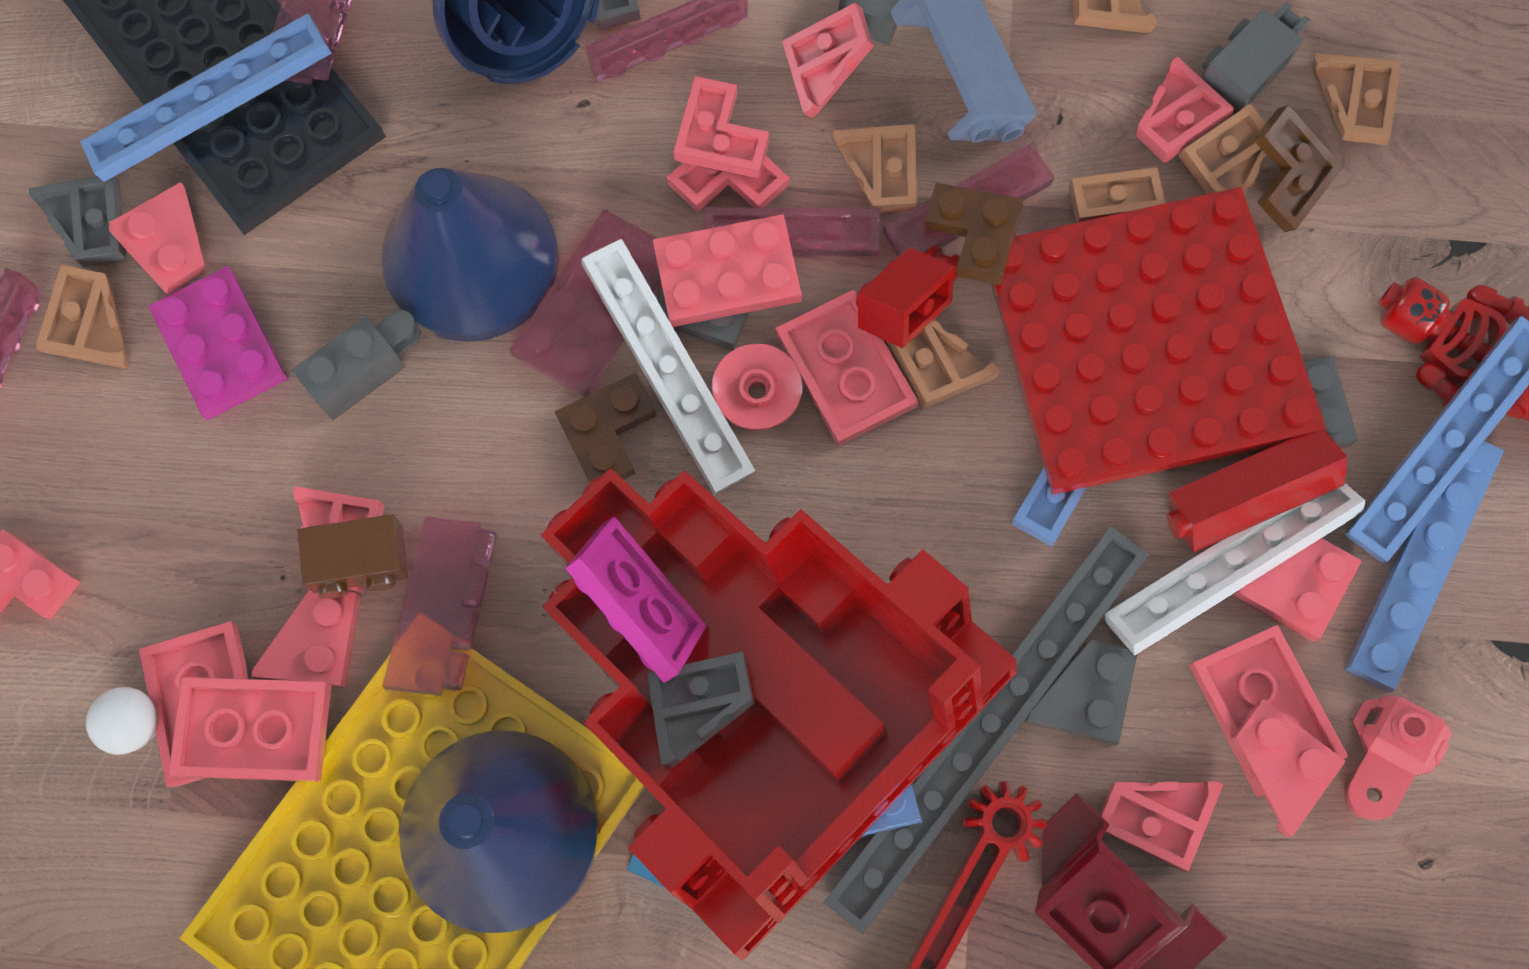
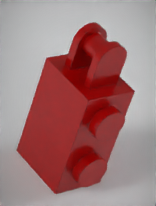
[856,246,960,348]

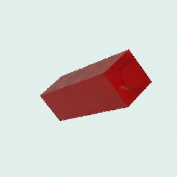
[1166,428,1347,552]

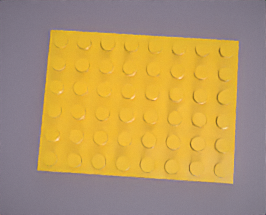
[179,613,645,969]

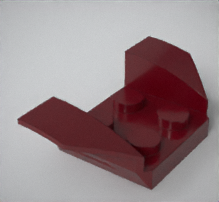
[1035,793,1227,969]

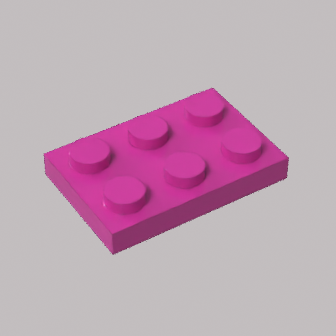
[148,266,288,420]
[565,516,707,683]

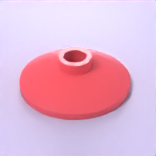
[712,344,802,431]

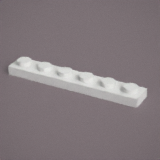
[582,239,755,496]
[1105,483,1365,656]

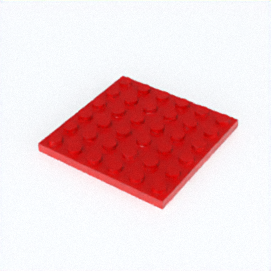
[991,187,1327,495]

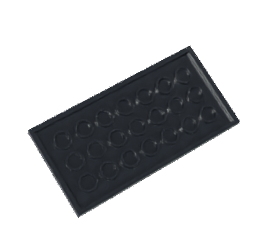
[63,0,386,235]

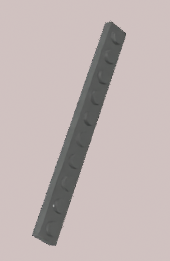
[823,526,1149,935]

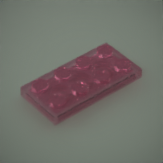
[509,209,661,397]

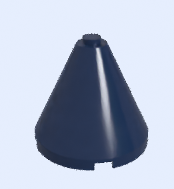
[432,0,599,84]
[382,168,559,342]
[399,730,599,933]

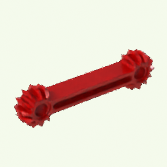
[904,781,1047,969]

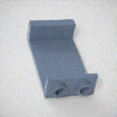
[890,0,1038,143]

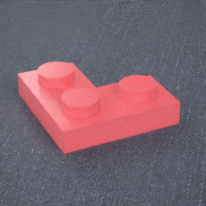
[673,76,769,179]
[667,123,790,213]
[0,529,80,620]

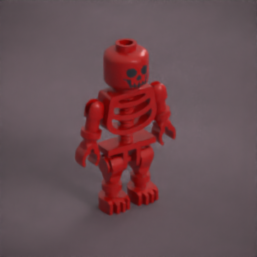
[1378,277,1529,421]

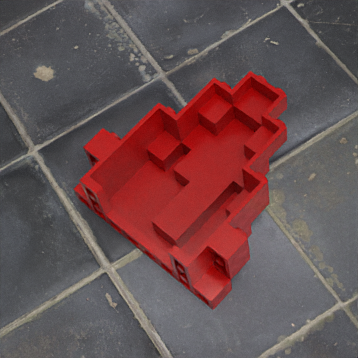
[540,468,1017,960]

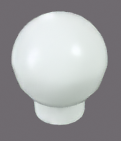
[86,687,158,755]

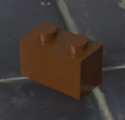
[297,514,408,598]

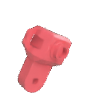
[1345,695,1452,821]

